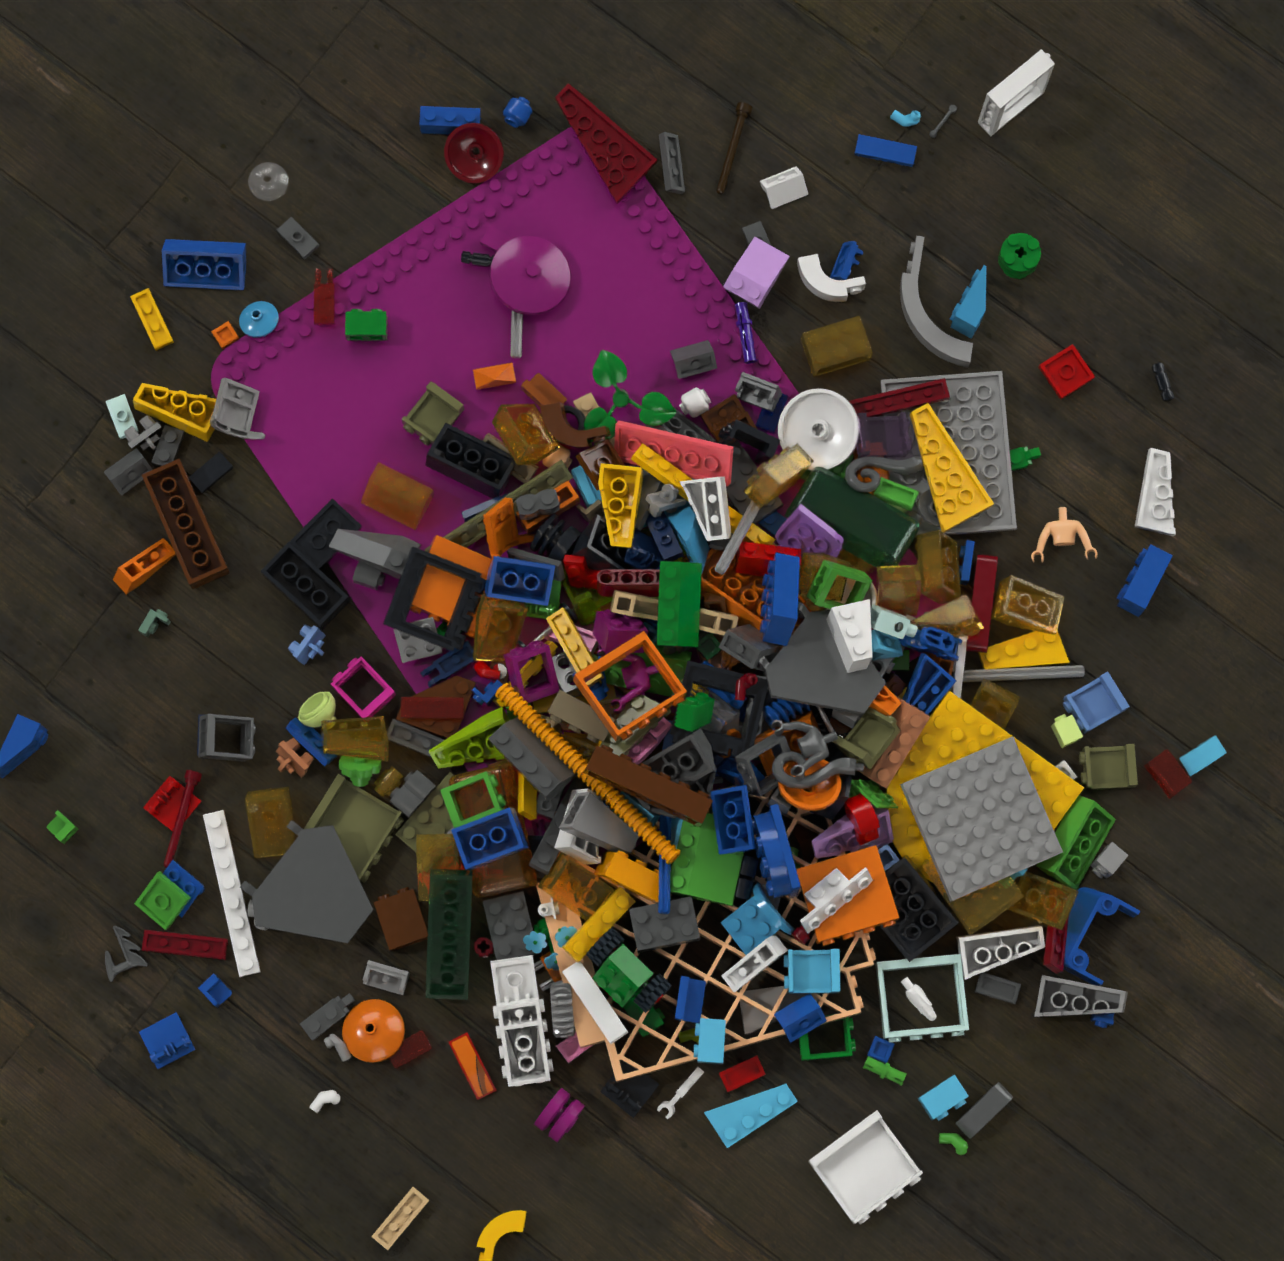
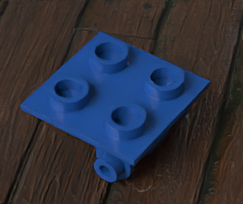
[163,860,205,918]
[139,1012,196,1069]

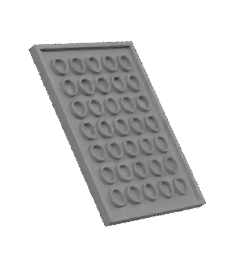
[880,371,1017,539]

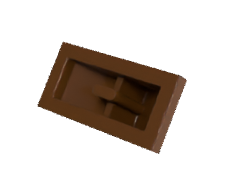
[792,820,818,862]

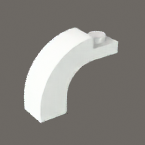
[797,254,866,302]

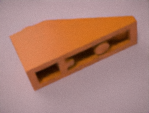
[113,538,176,594]

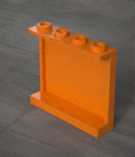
[410,535,499,639]
[796,845,899,946]

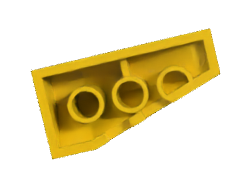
[598,463,644,548]

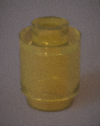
[373,766,404,797]

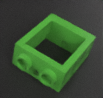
[806,560,873,609]
[440,771,506,828]

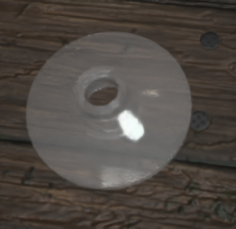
[248,162,288,201]

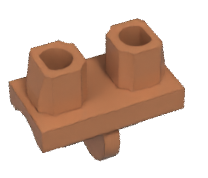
[276,738,314,778]

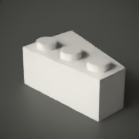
[680,476,732,541]
[826,599,872,673]
[554,789,603,864]

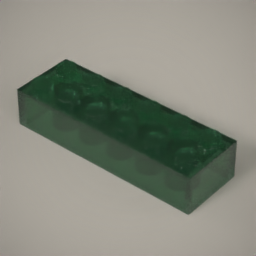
[426,869,473,1000]

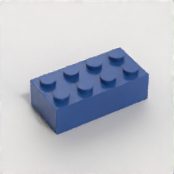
[760,553,800,646]

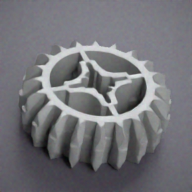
[550,981,575,1038]

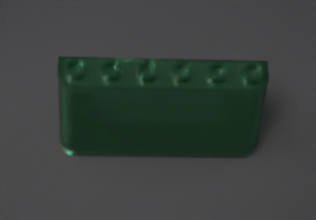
[784,467,920,576]

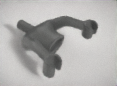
[771,720,838,781]

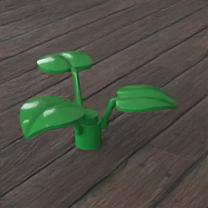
[584,350,676,442]

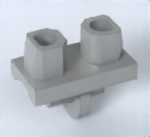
[124,415,161,451]
[645,484,687,517]

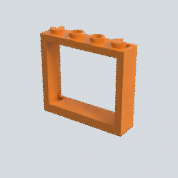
[573,631,687,741]

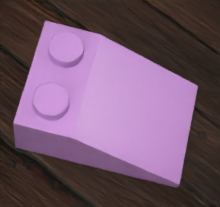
[723,237,790,309]

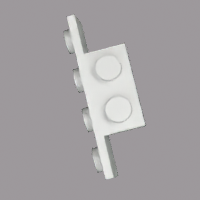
[800,867,873,933]

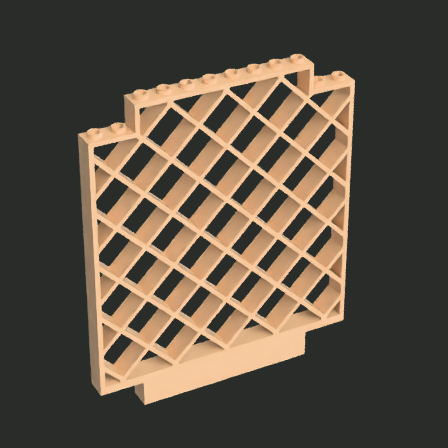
[536,776,876,1082]

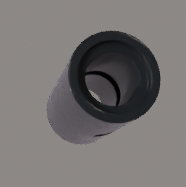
[734,856,759,901]

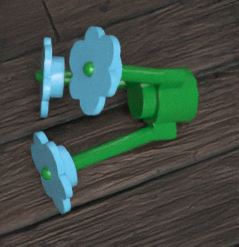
[523,918,577,970]

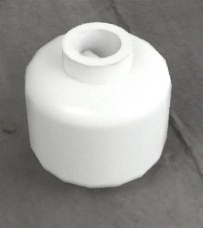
[680,387,711,418]

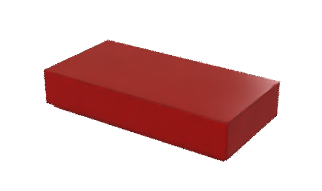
[719,1055,766,1093]

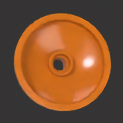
[778,758,841,811]
[342,999,405,1063]

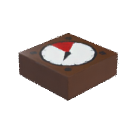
[486,659,509,684]

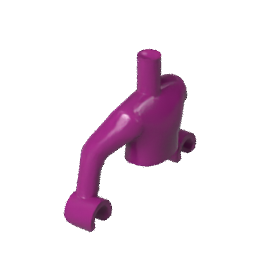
[597,649,659,714]

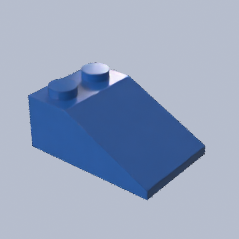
[0,714,48,778]

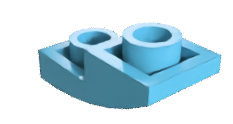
[1179,735,1227,776]

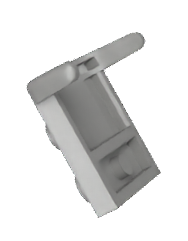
[210,378,265,440]

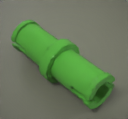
[863,1056,907,1086]

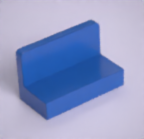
[675,976,706,1023]
[774,993,827,1043]

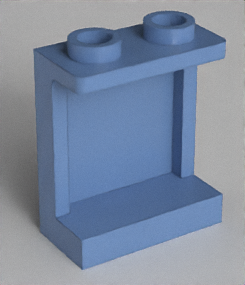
[1063,671,1130,734]

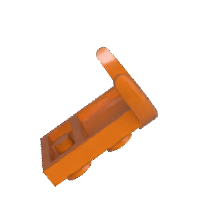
[483,497,535,559]

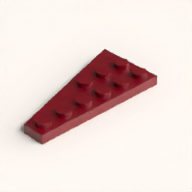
[555,83,657,204]

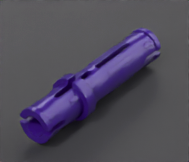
[735,302,757,364]

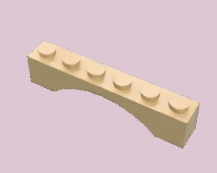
[610,590,738,635]

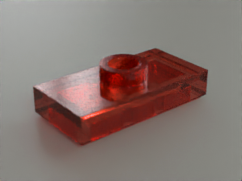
[390,1030,433,1069]

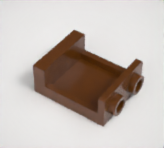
[374,887,430,952]

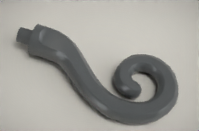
[845,455,923,493]
[772,751,864,789]

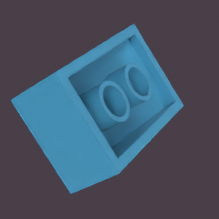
[668,507,709,574]

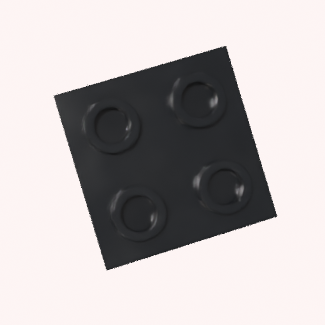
[600,1062,659,1118]

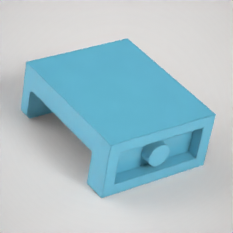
[784,949,840,994]

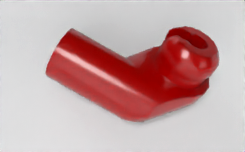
[474,661,501,680]

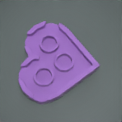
[775,504,844,561]

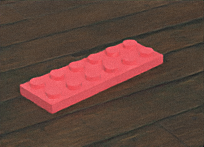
[614,420,734,487]

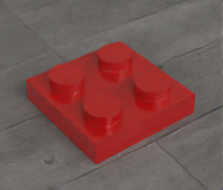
[1038,344,1095,400]

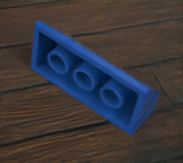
[162,239,246,290]

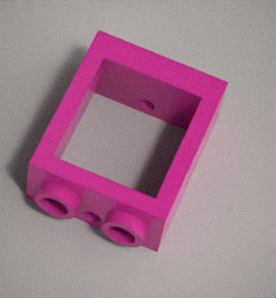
[331,656,396,723]

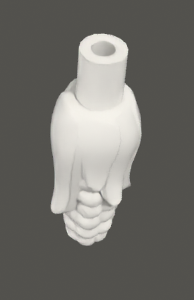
[901,977,937,1021]

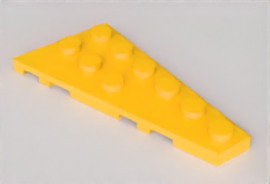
[910,403,994,534]

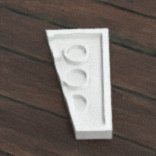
[1135,448,1176,536]

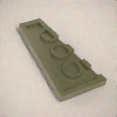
[599,695,671,756]

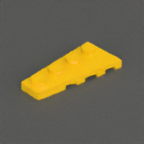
[978,625,1070,669]

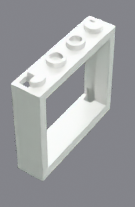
[978,49,1055,136]

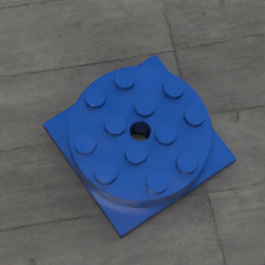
[752,804,801,899]

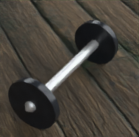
[516,602,579,661]

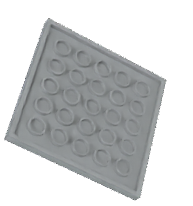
[900,736,1063,901]

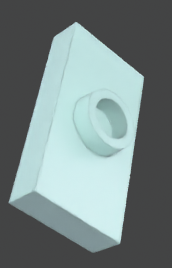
[106,394,139,439]

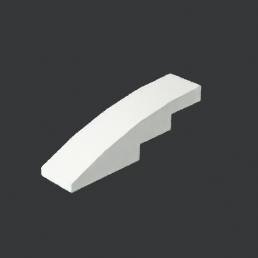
[562,961,628,1044]

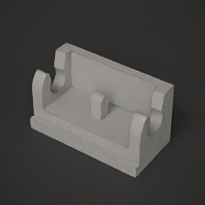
[363,960,410,995]

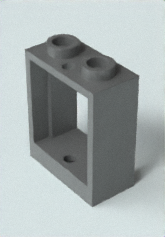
[198,714,256,762]
[735,734,791,797]

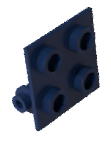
[624,529,663,569]

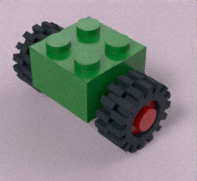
[586,927,672,1013]

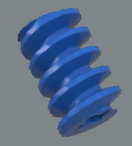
[762,699,810,731]

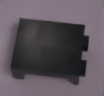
[718,419,780,464]

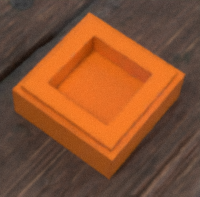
[211,321,239,350]

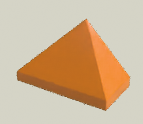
[473,363,516,390]

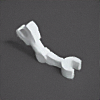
[657,1067,704,1119]

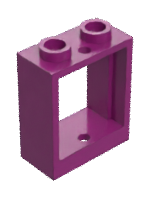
[504,640,559,703]

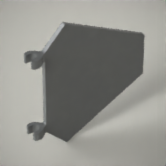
[755,602,886,715]
[240,820,374,943]

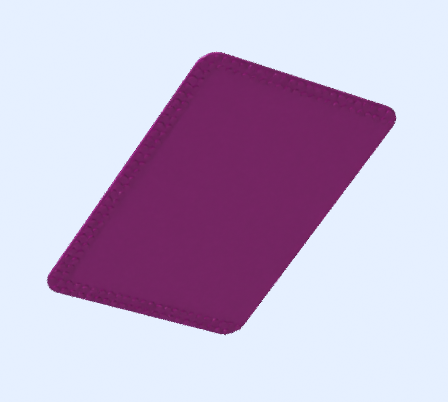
[211,127,948,885]

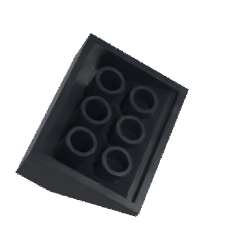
[880,855,960,962]

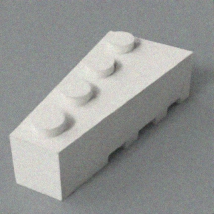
[956,925,1045,980]

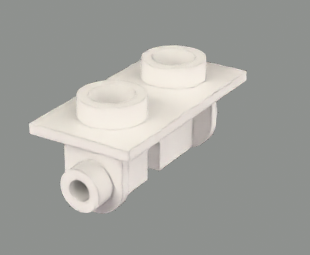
[538,898,560,919]

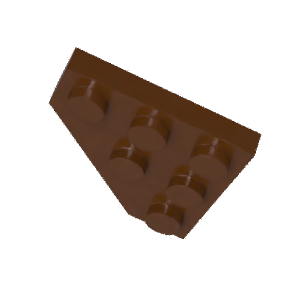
[396,676,476,738]

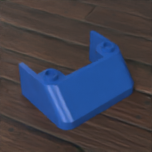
[1063,887,1140,986]

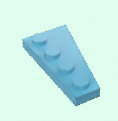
[704,1084,798,1148]

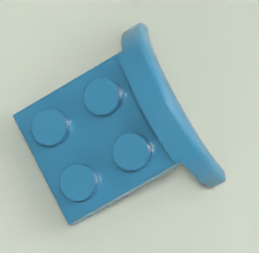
[721,882,795,955]

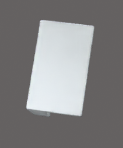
[760,166,808,209]

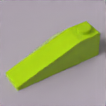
[429,707,510,769]

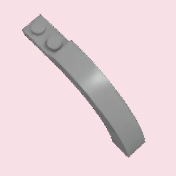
[900,236,973,368]

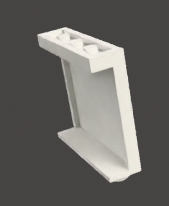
[808,1110,923,1225]

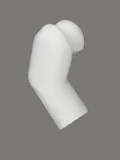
[309,1090,340,1113]

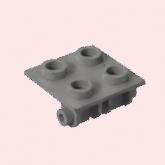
[393,617,442,663]

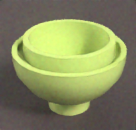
[298,692,337,730]

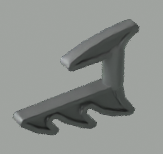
[105,926,148,982]

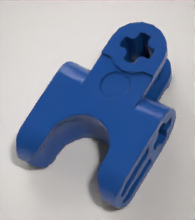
[899,626,962,661]

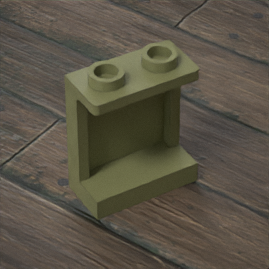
[401,381,464,446]
[833,707,901,769]
[1079,744,1138,790]

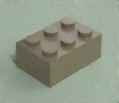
[548,689,615,744]

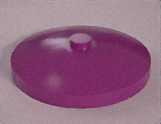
[489,236,570,315]

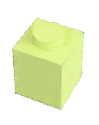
[1051,714,1083,748]

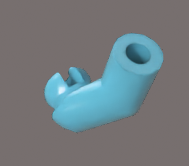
[890,110,921,127]

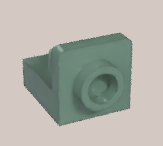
[138,609,171,637]

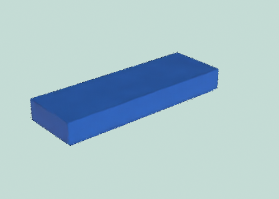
[854,134,917,167]

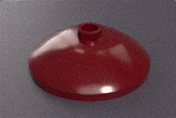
[444,123,504,183]

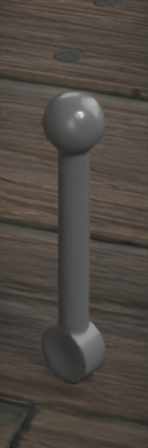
[929,105,957,138]

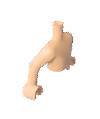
[1031,507,1098,562]

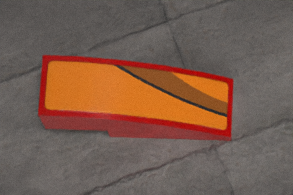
[449,1033,497,1100]

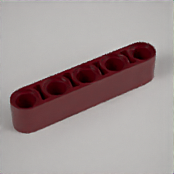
[966,554,998,653]
[597,569,660,597]

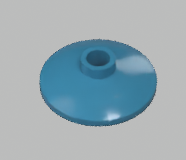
[239,301,279,338]

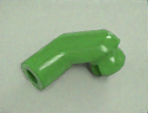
[939,1133,968,1155]

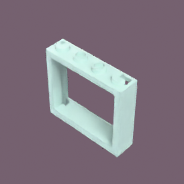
[875,954,969,1042]

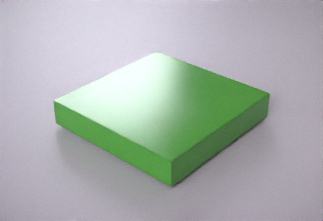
[134,871,191,930]

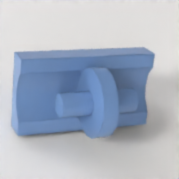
[288,625,326,665]

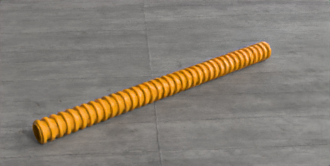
[495,683,681,864]

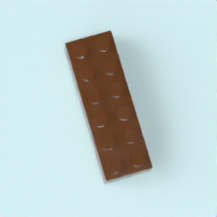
[142,459,230,590]
[583,745,713,827]

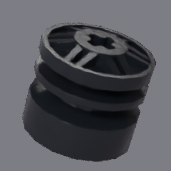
[530,514,582,565]

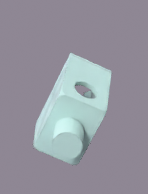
[870,604,918,639]

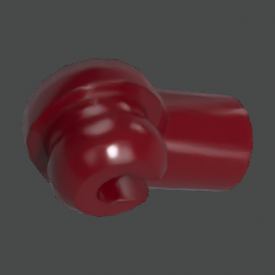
[735,673,758,701]

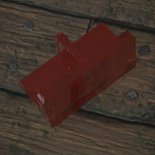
[1145,749,1192,799]

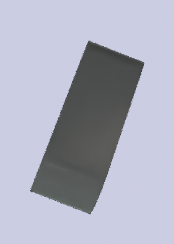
[955,1082,1013,1139]

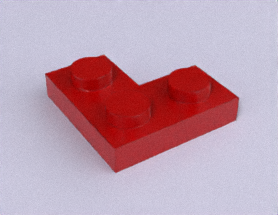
[563,555,602,590]

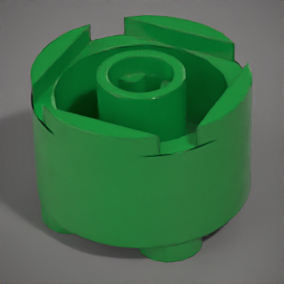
[998,233,1041,279]

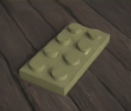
[395,772,480,858]

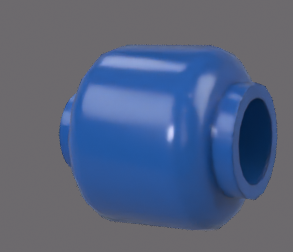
[503,97,532,128]

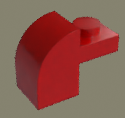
[844,793,880,846]

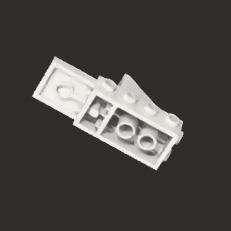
[490,955,554,1087]

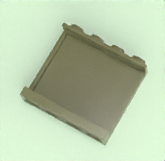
[304,774,404,883]

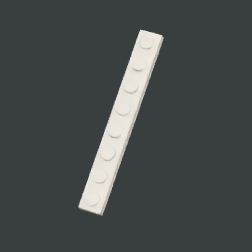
[203,810,261,977]

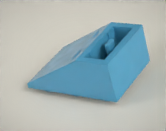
[950,265,987,339]

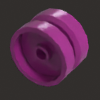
[534,1088,585,1143]

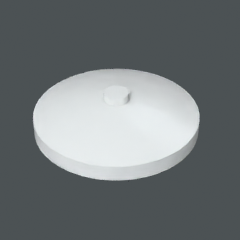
[778,389,860,471]

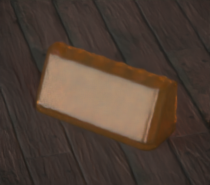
[449,763,538,898]

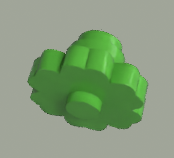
[339,751,381,787]

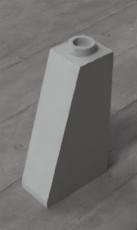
[559,792,639,853]
[740,986,820,1035]

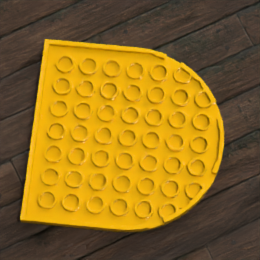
[886,691,1084,890]

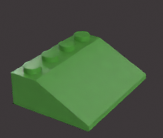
[670,813,745,906]

